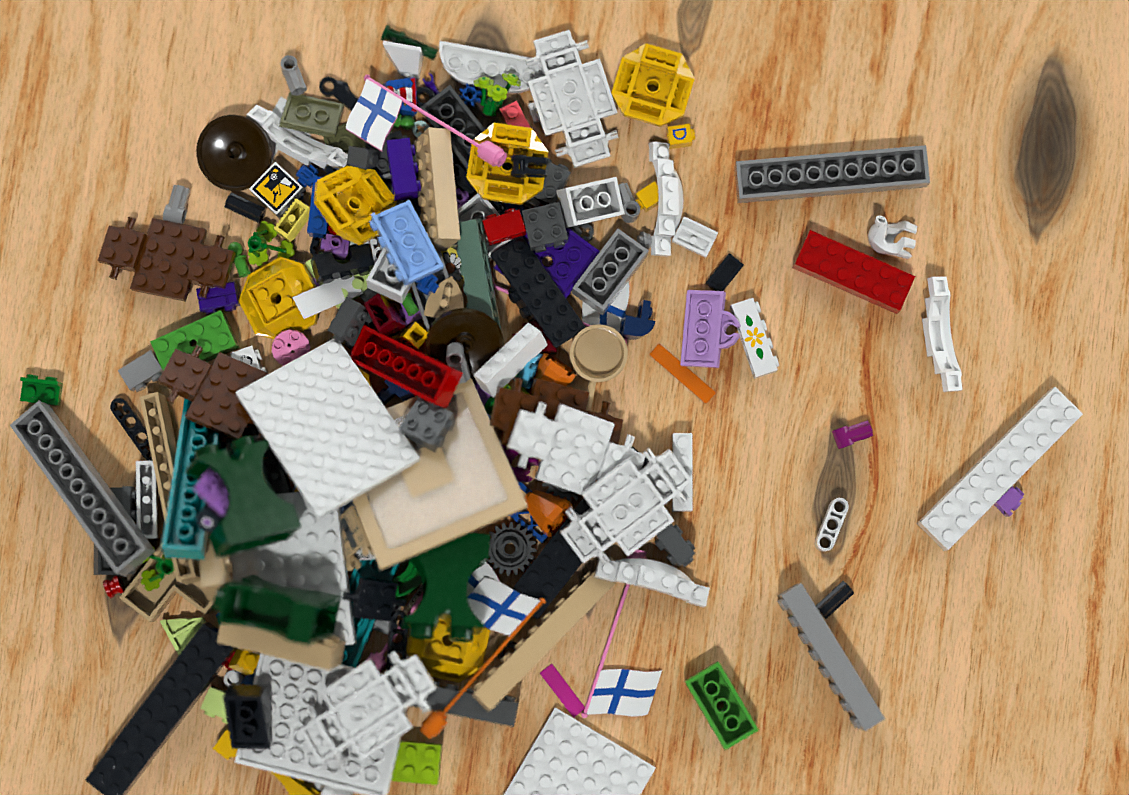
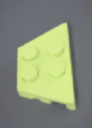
[160,617,206,655]

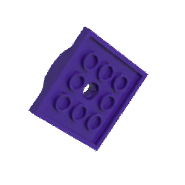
[494,227,600,299]

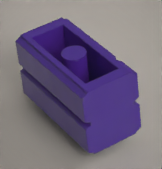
[196,281,240,315]

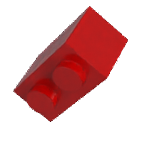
[482,208,526,246]

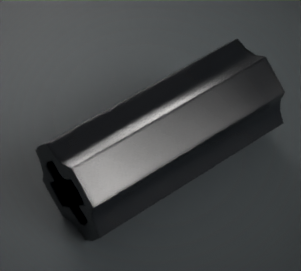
[224,193,266,223]
[815,581,854,619]

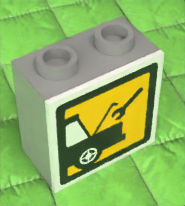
[249,162,305,219]

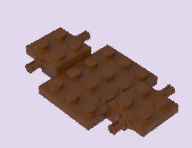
[98,217,236,302]
[158,345,269,441]
[489,378,623,460]

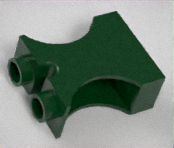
[185,436,301,558]
[401,533,490,643]
[213,575,341,646]

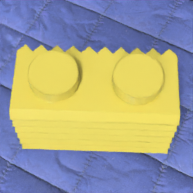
[274,199,310,243]

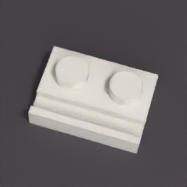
[672,216,718,258]

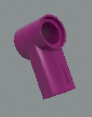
[832,420,873,449]

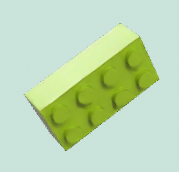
[391,740,442,785]

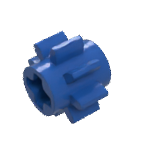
[459,83,482,108]
[296,164,319,188]
[415,274,439,295]

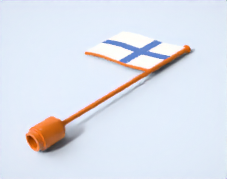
[419,578,546,740]

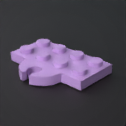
[680,290,741,368]

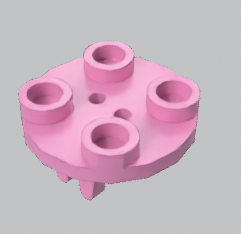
[271,329,310,366]

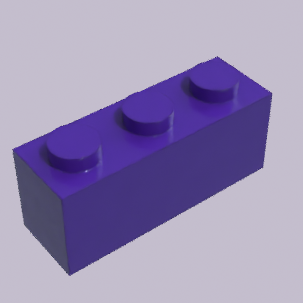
[386,138,421,201]

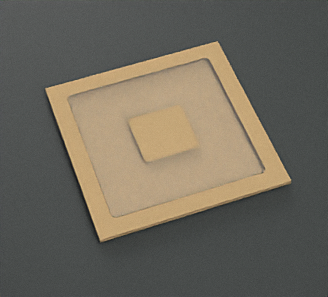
[353,379,528,570]

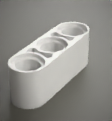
[815,498,849,552]

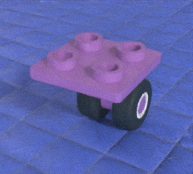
[194,467,229,532]

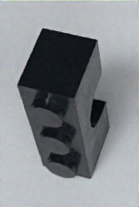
[311,244,375,284]

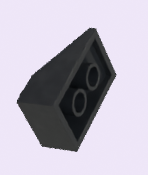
[223,685,271,749]

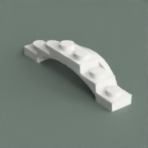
[246,105,349,170]
[649,142,684,257]
[922,277,963,392]
[594,558,710,608]

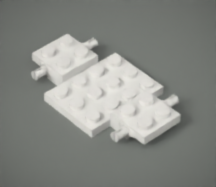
[525,30,618,168]
[507,402,646,495]
[560,448,692,564]
[299,651,437,767]

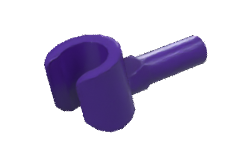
[423,73,439,95]

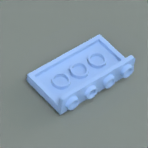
[369,200,444,286]

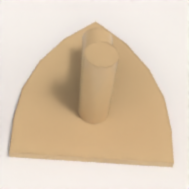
[424,276,464,318]

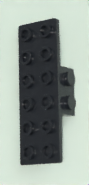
[490,236,586,348]

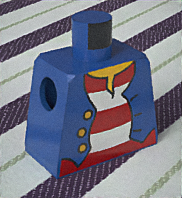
[383,77,417,117]

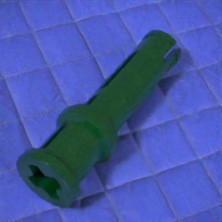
[381,25,438,61]

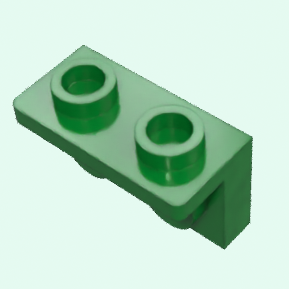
[20,374,63,406]

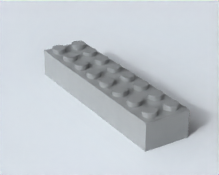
[777,583,885,731]

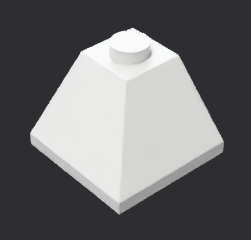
[383,41,424,79]

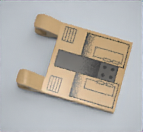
[341,506,374,571]

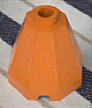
[531,353,578,391]
[524,490,573,538]

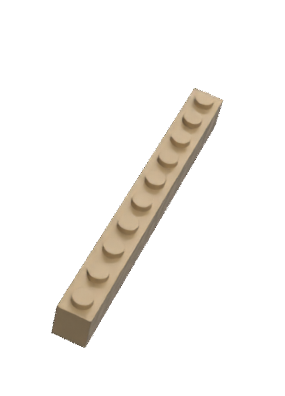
[140,392,201,585]
[472,556,617,712]

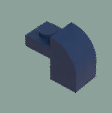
[619,300,655,340]
[377,380,417,405]

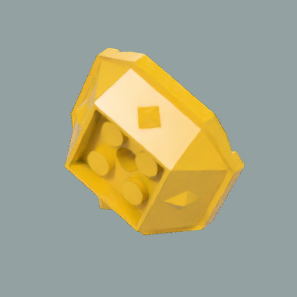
[611,43,695,127]
[466,123,548,205]
[314,166,397,246]
[238,257,318,339]
[406,619,491,683]

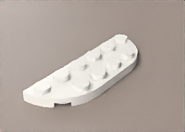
[439,41,544,93]

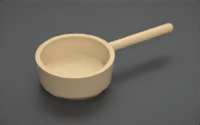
[570,325,628,411]

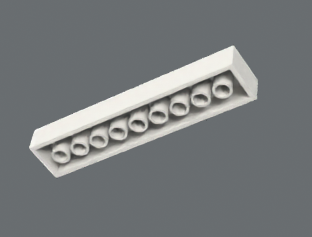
[916,387,1083,551]

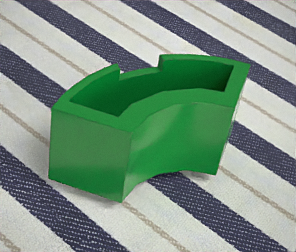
[393,561,422,598]

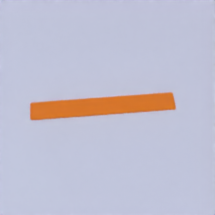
[650,344,716,403]

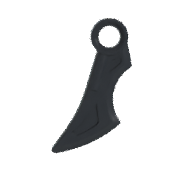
[319,77,359,111]

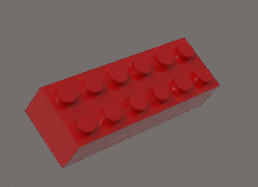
[792,230,916,314]
[350,325,463,409]

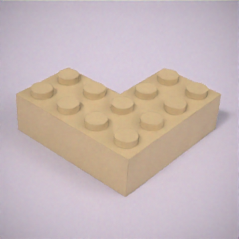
[120,544,214,622]

